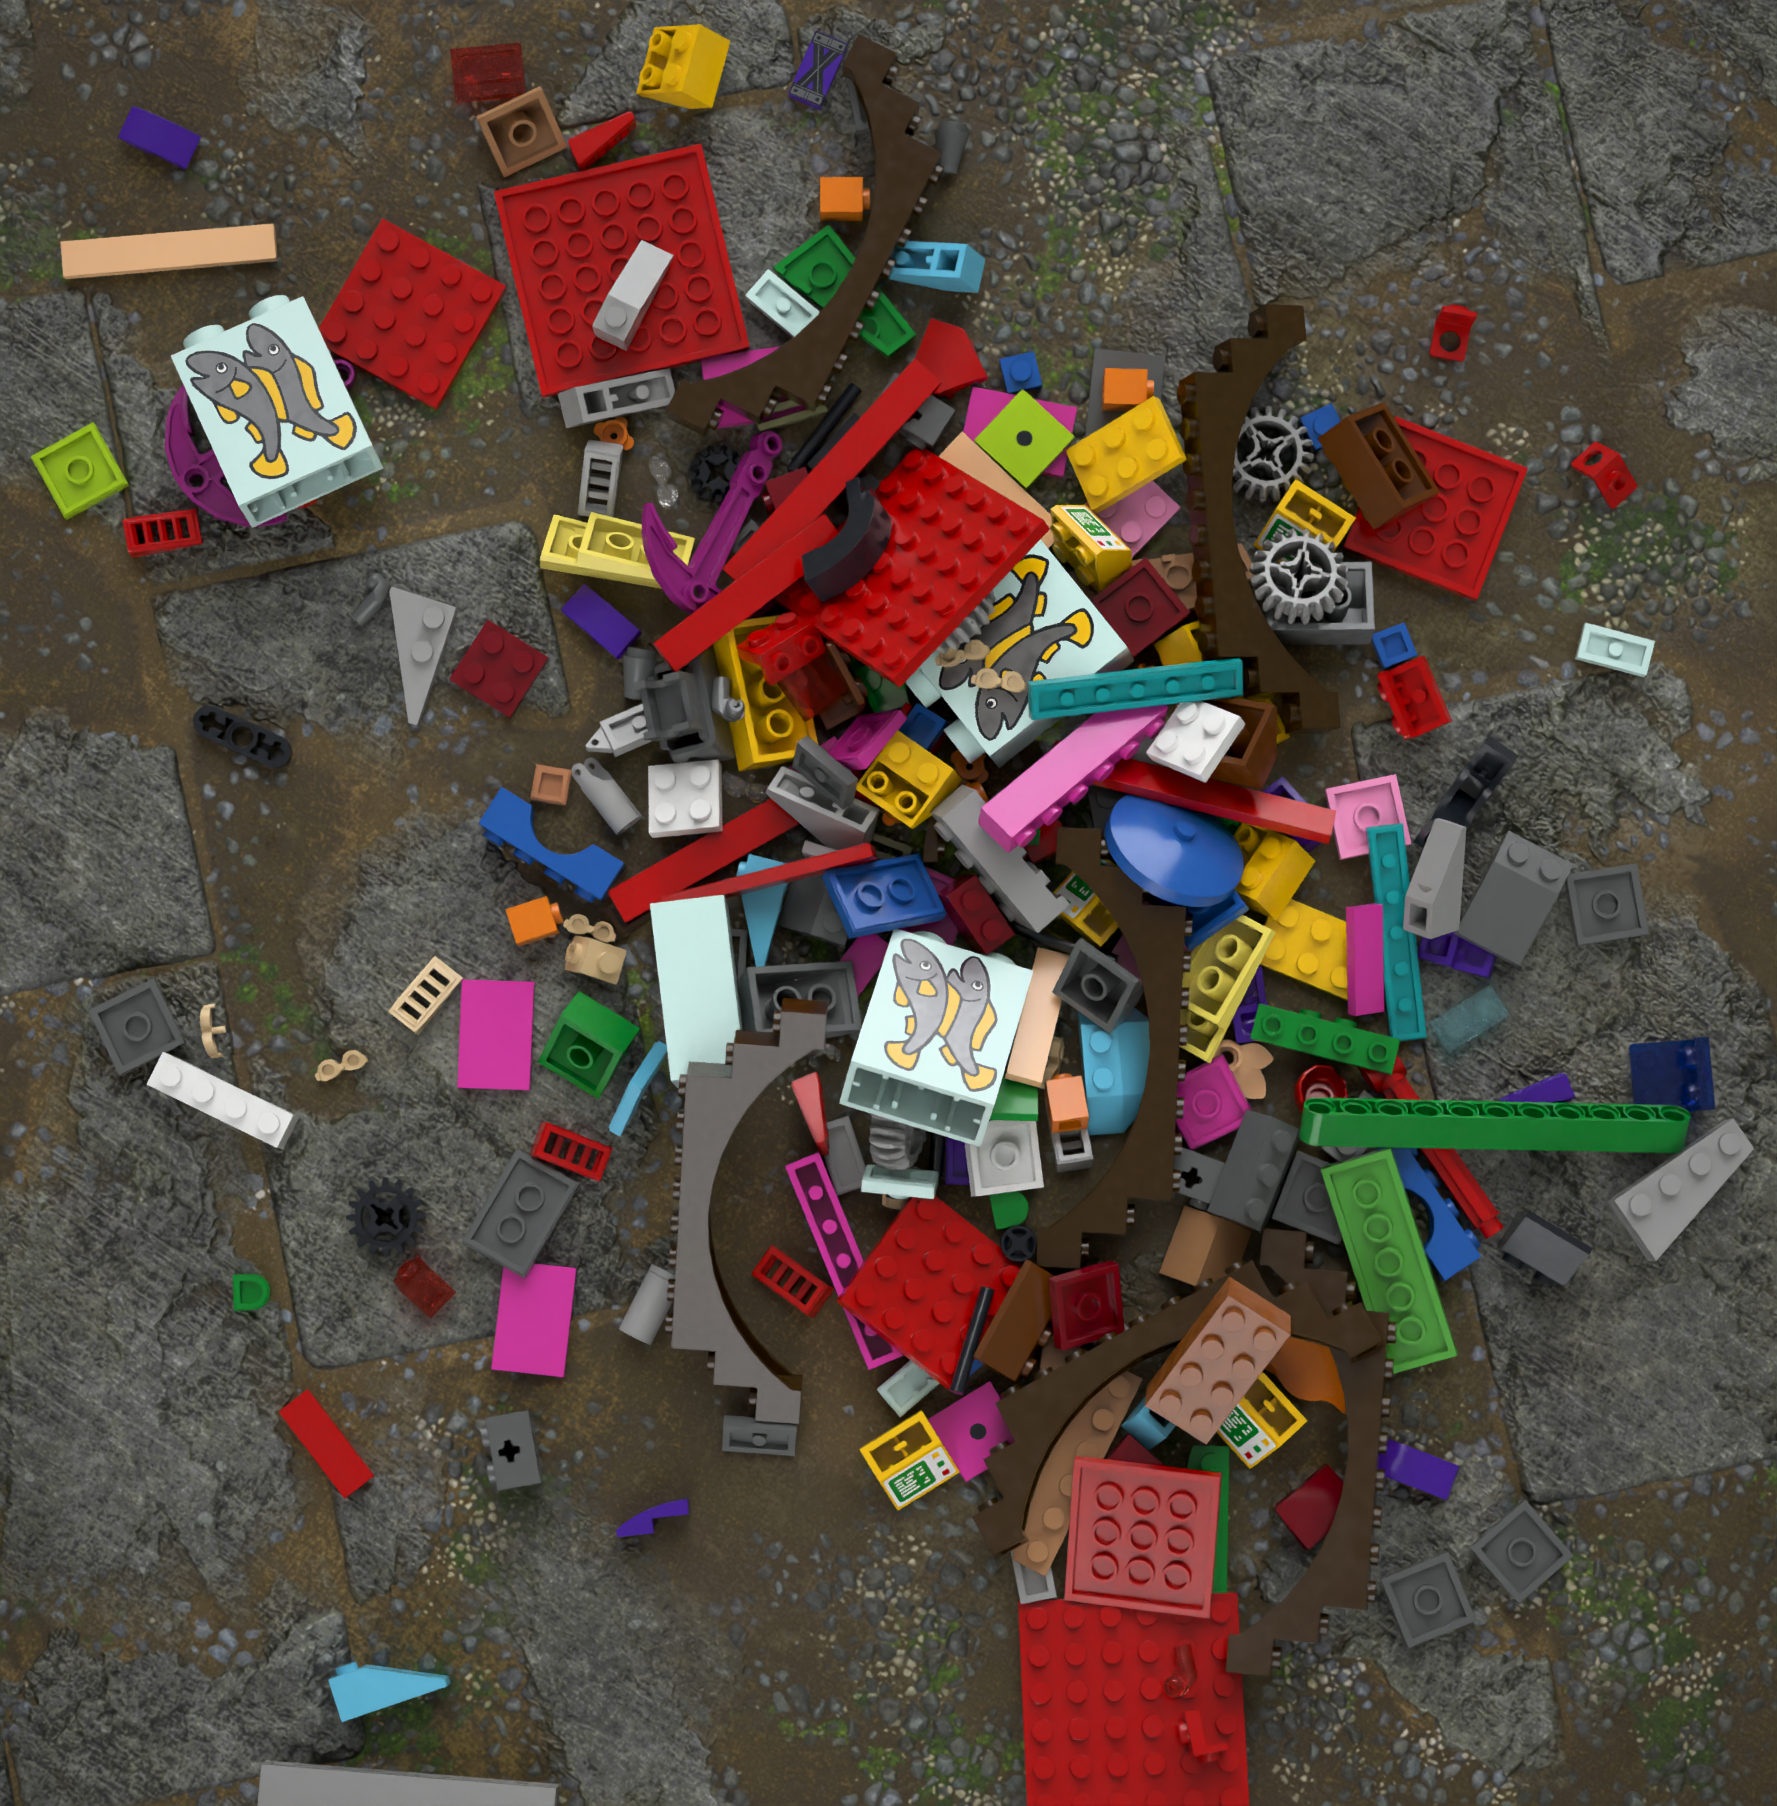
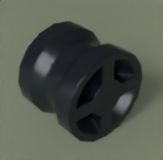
[1000,1226,1037,1262]

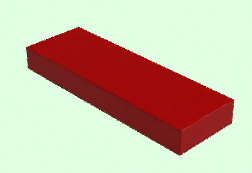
[279,1389,375,1499]

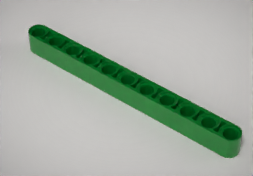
[1299,1098,1691,1153]

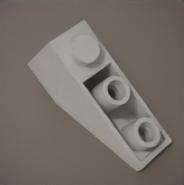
[1403,818,1466,939]

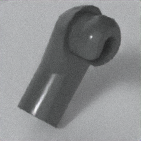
[351,573,391,626]
[712,676,745,722]

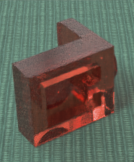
[393,1255,456,1319]

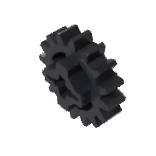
[346,1177,427,1257]

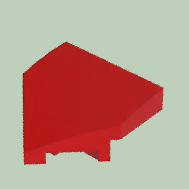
[915,318,989,400]

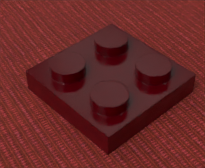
[1090,557,1190,658]
[449,620,549,719]
[1048,1260,1125,1351]

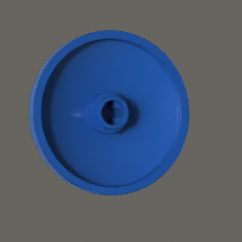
[1105,794,1244,907]

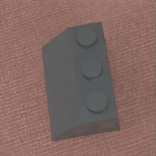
[1261,562,1375,645]
[1207,1110,1300,1235]

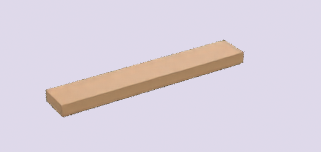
[61,224,278,279]

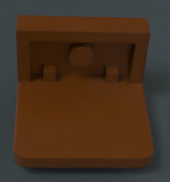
[802,640,868,732]

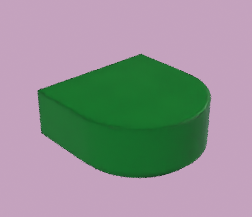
[989,1191,1029,1230]
[233,1274,271,1311]

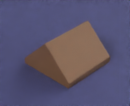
[476,86,567,178]
[1159,1205,1252,1287]

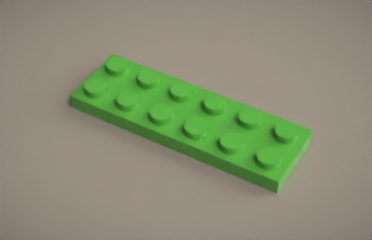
[1321,1147,1458,1374]

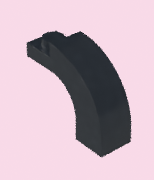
[802,477,892,602]
[1413,735,1519,849]

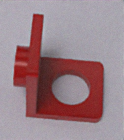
[1429,305,1478,362]
[1571,442,1637,509]

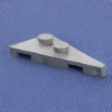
[389,587,458,727]

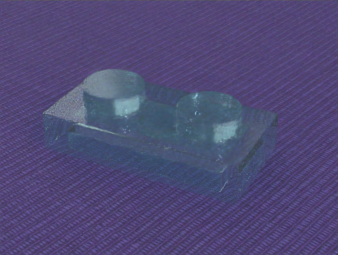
[1428,984,1510,1054]

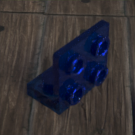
[1628,1037,1715,1113]

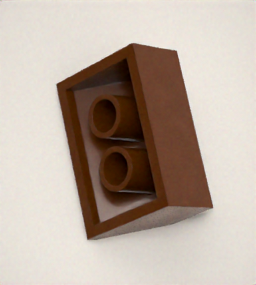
[1317,402,1440,530]
[1170,697,1277,789]
[973,1259,1053,1384]

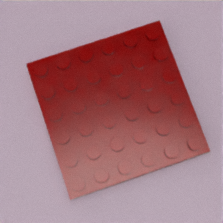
[494,143,750,398]
[773,447,1050,688]
[1018,1593,1249,1806]

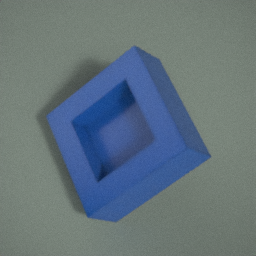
[999,351,1042,395]
[1299,403,1341,452]
[1371,622,1417,670]
[898,702,949,752]

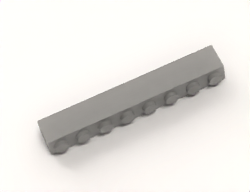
[257,1760,559,1806]

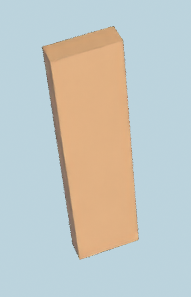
[938,431,1054,549]
[1005,947,1070,1088]

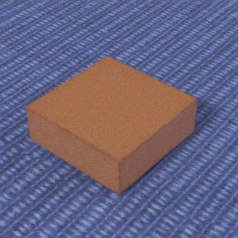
[530,764,572,807]

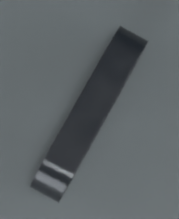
[193,706,293,769]

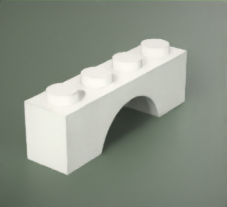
[147,1052,299,1149]

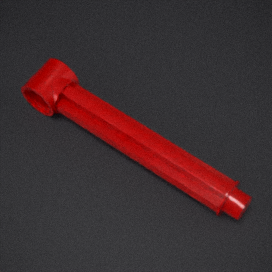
[1357,1055,1504,1239]

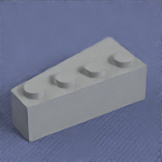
[930,784,1070,933]
[1607,1119,1754,1261]

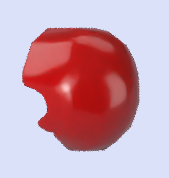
[1293,1065,1348,1113]

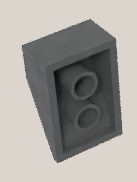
[1454,831,1573,967]
[738,961,862,1039]

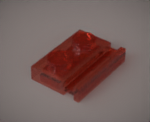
[450,42,526,103]
[777,655,848,722]

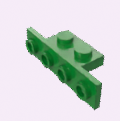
[1250,1003,1400,1075]

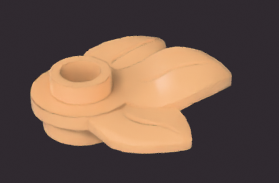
[1213,1040,1274,1099]

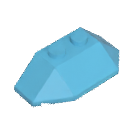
[1077,1008,1150,1136]

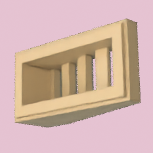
[388,956,464,1035]

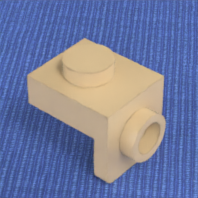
[565,936,627,985]

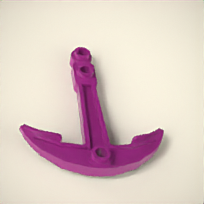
[165,360,356,527]
[642,430,782,620]

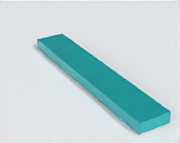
[1028,657,1243,720]
[1365,823,1427,1041]

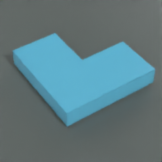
[609,1041,667,1136]

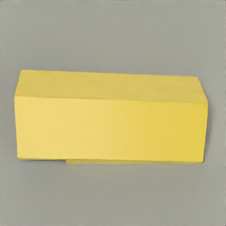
[540,512,695,589]
[1179,915,1276,1063]

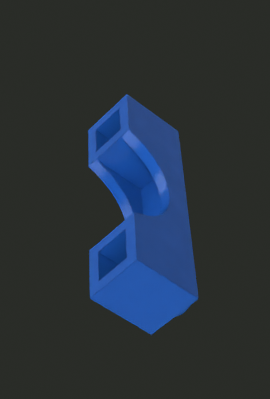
[478,787,626,903]
[1372,1147,1481,1281]

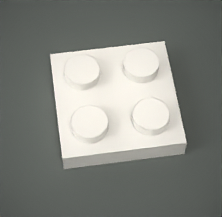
[1146,701,1245,783]
[648,759,723,838]
[965,1120,1044,1197]

